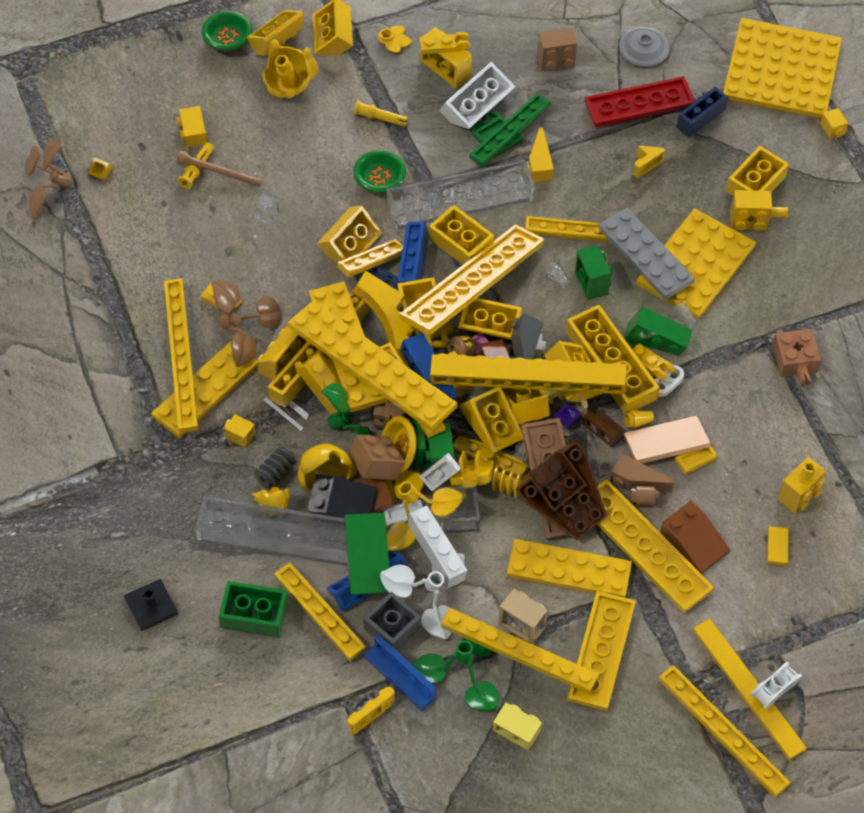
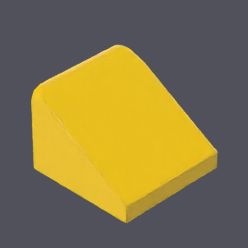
[88,157,114,180]

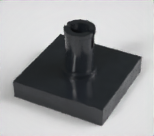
[124,579,178,631]

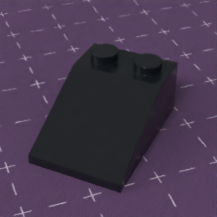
[307,474,378,522]

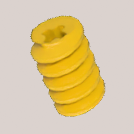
[491,466,523,500]

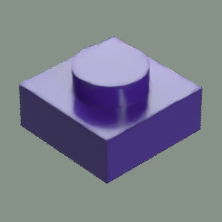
[554,403,581,430]

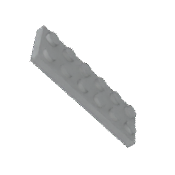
[598,207,695,300]

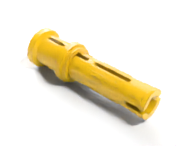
[354,100,408,128]
[177,142,215,189]

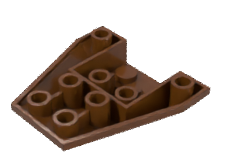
[515,441,607,540]

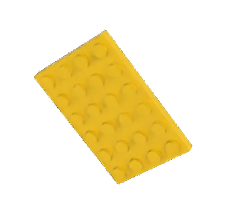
[636,208,757,320]

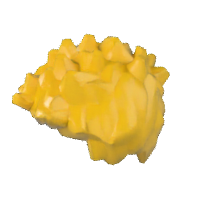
[252,487,290,514]

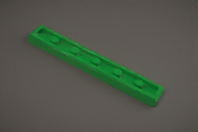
[469,92,551,168]

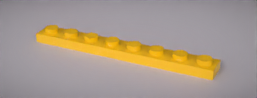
[441,608,599,694]

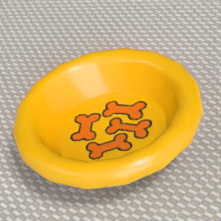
[382,416,416,473]

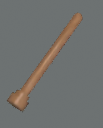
[176,150,261,186]

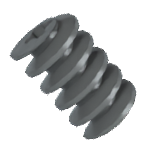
[254,447,297,488]

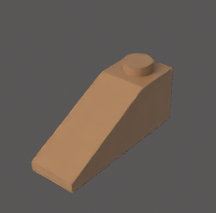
[610,454,675,493]

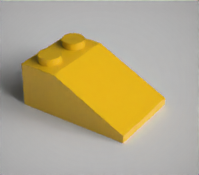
[460,388,523,454]
[503,389,550,425]

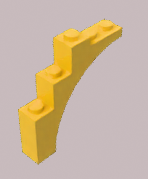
[352,271,414,368]

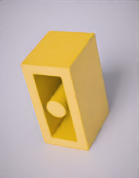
[177,106,207,147]

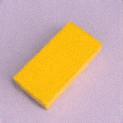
[674,445,718,475]
[767,526,789,566]

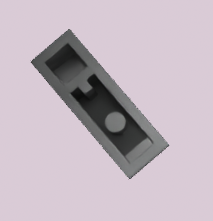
[511,313,544,360]

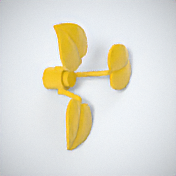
[387,470,463,551]

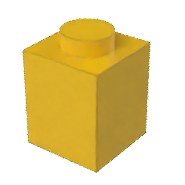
[820,108,848,139]
[224,414,256,448]

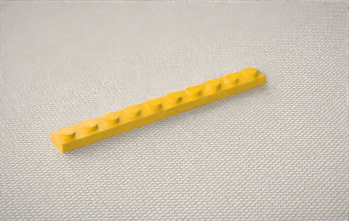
[164,278,199,433]

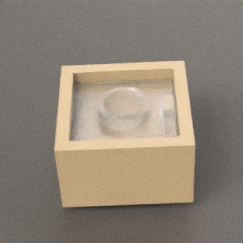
[498,588,547,644]

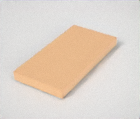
[624,416,710,463]

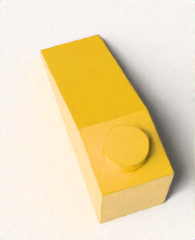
[526,127,554,183]

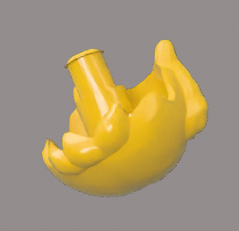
[262,39,319,99]

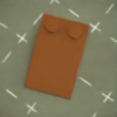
[660,500,730,574]

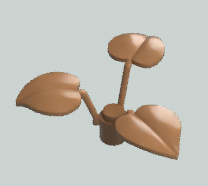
[25,138,72,219]
[211,280,282,367]

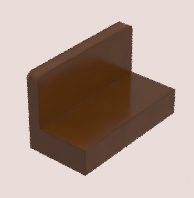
[583,410,627,448]

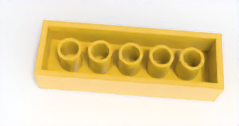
[566,305,660,414]

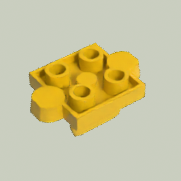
[450,449,495,488]

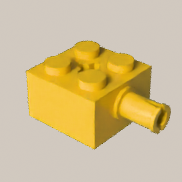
[730,190,788,231]
[777,456,827,514]

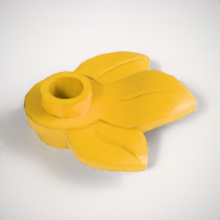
[378,25,412,53]

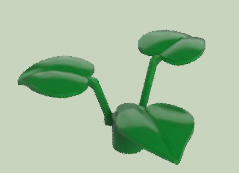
[321,383,380,436]
[410,624,499,711]

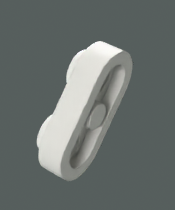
[654,365,684,397]

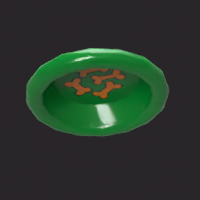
[201,11,253,52]
[353,150,407,194]

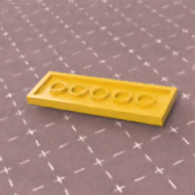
[151,341,257,439]
[507,539,632,598]
[567,591,636,712]

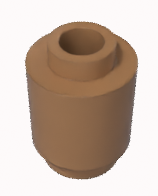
[630,486,659,506]

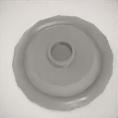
[619,27,670,68]

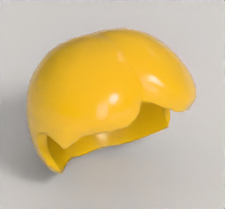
[298,443,357,492]

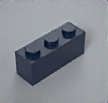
[676,87,728,138]

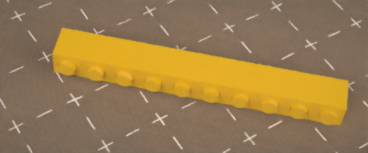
[430,353,627,394]

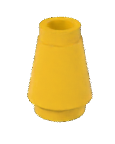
[624,410,654,429]

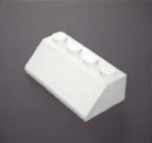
[439,62,515,129]

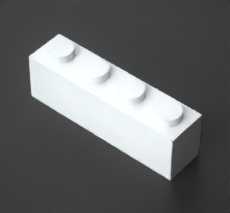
[408,506,467,589]

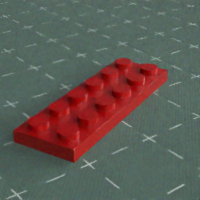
[584,76,695,128]

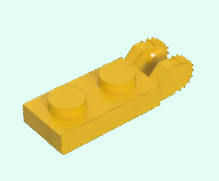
[419,32,470,55]
[632,343,675,380]
[346,686,395,735]

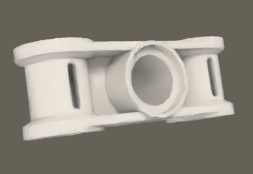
[750,662,803,710]

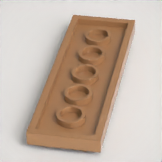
[521,418,568,539]

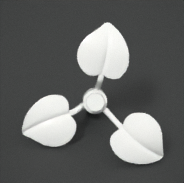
[380,553,465,640]

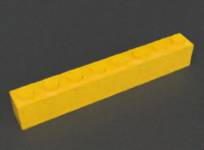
[268,289,372,408]

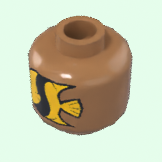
[448,335,475,356]

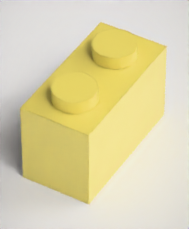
[492,702,542,750]

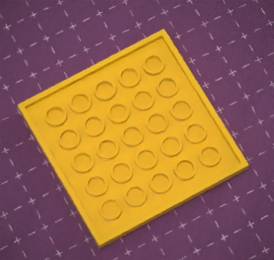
[723,18,842,119]

